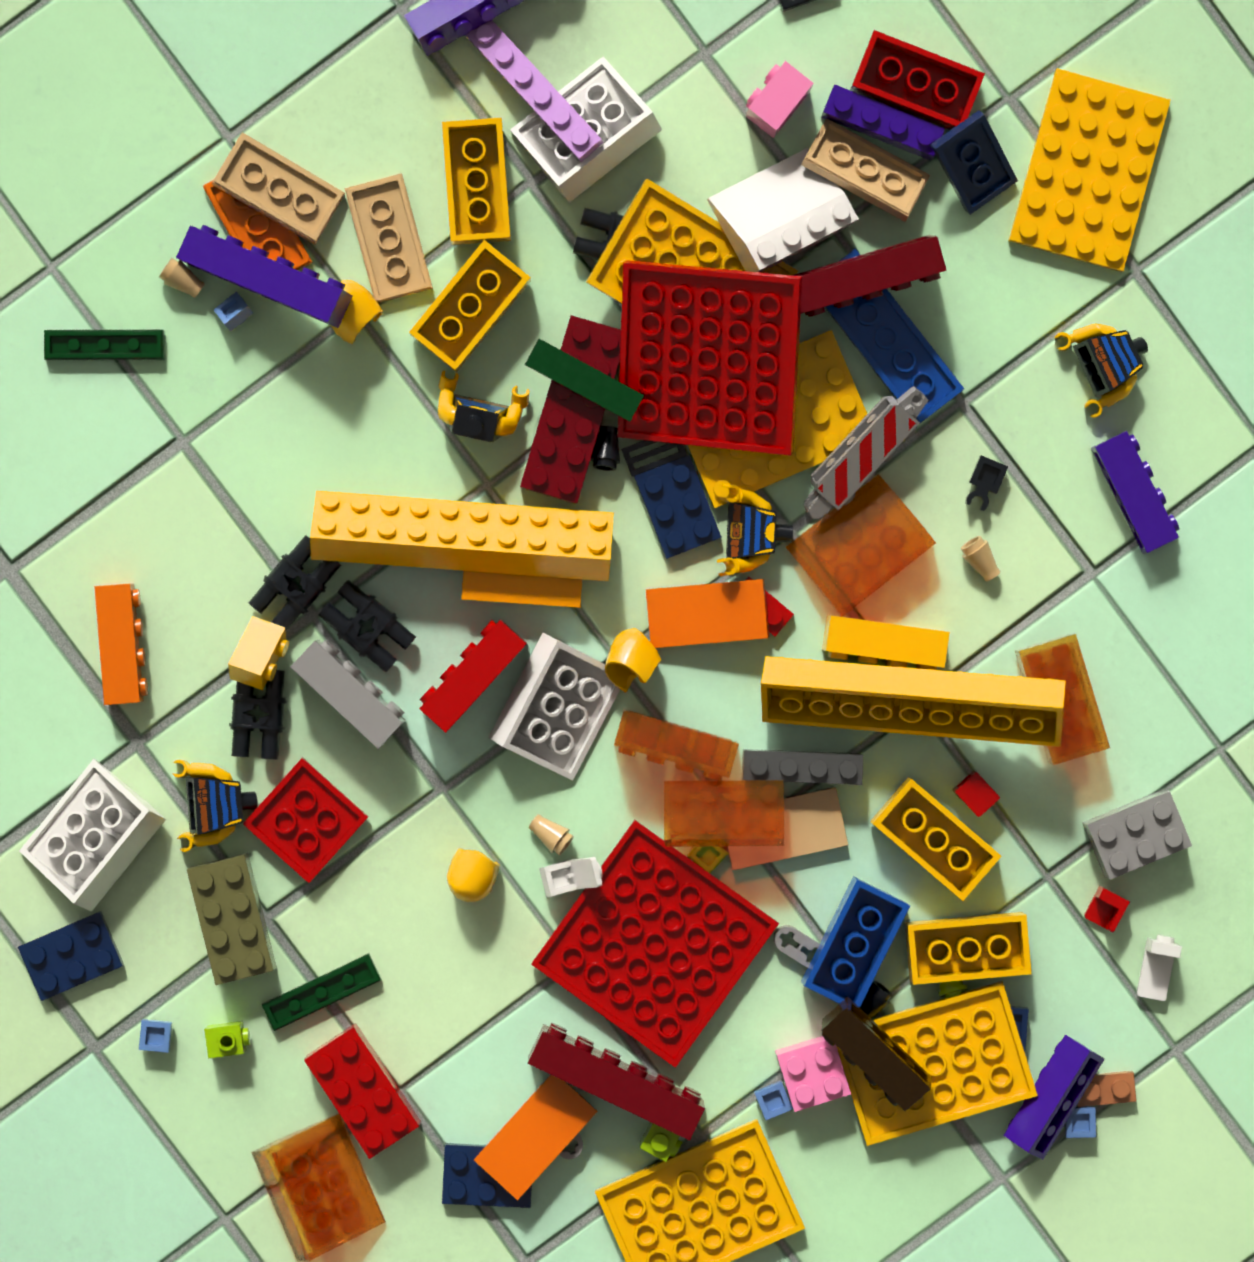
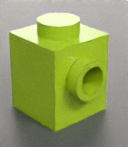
[204,1021,251,1059]
[639,1122,682,1162]

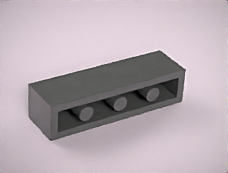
[742,749,863,785]

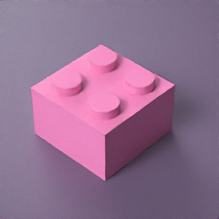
[746,61,814,138]
[775,1036,851,1112]

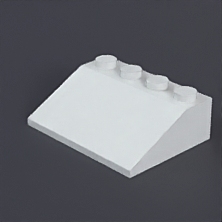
[511,57,662,203]
[707,148,859,273]
[488,633,620,781]
[19,759,166,912]

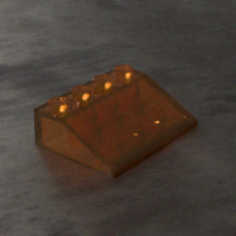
[786,474,936,617]
[251,1114,386,1261]

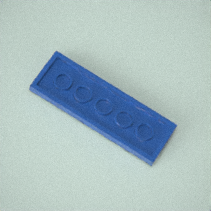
[825,249,964,423]

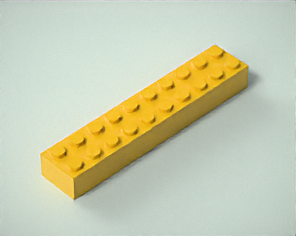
[310,491,614,581]
[761,656,1066,747]

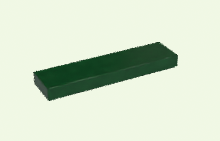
[44,329,164,360]
[525,339,644,422]
[262,953,382,1031]

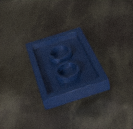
[930,110,1018,215]
[634,455,722,559]
[18,911,124,1001]
[442,1143,532,1208]

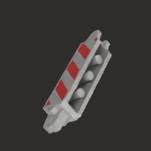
[803,386,929,520]

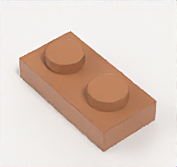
[1076,1071,1136,1107]

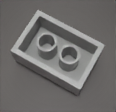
[1082,789,1192,880]

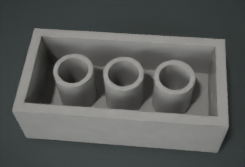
[291,640,406,749]

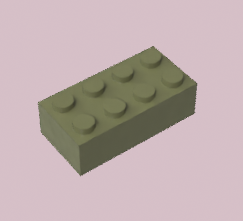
[187,853,277,985]

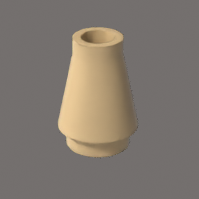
[159,258,205,298]
[961,536,1000,582]
[528,814,574,855]

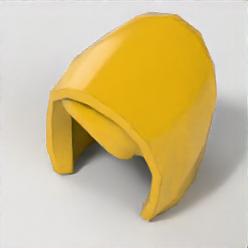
[330,280,383,344]
[605,628,661,693]
[447,848,500,902]

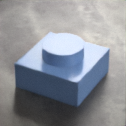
[214,291,253,332]
[139,1019,172,1053]
[754,1081,793,1120]
[1065,1106,1096,1138]

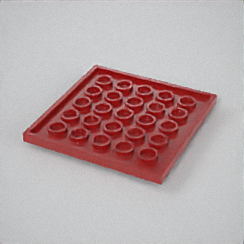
[617,260,802,456]
[531,819,779,1068]

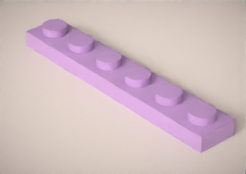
[466,20,603,162]

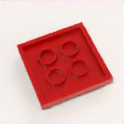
[243,757,369,883]

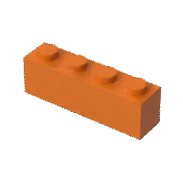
[94,583,148,705]

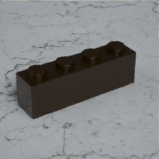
[821,997,932,1111]

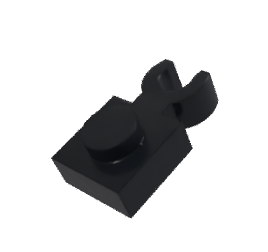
[965,455,1008,511]

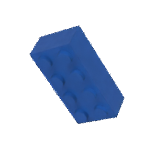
[801,876,910,1007]

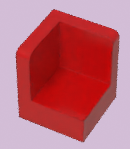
[952,770,1000,817]
[1084,885,1130,933]

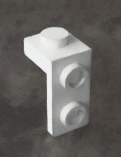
[539,857,603,897]
[1136,935,1182,1001]

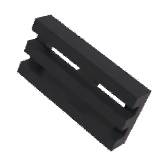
[621,440,687,477]

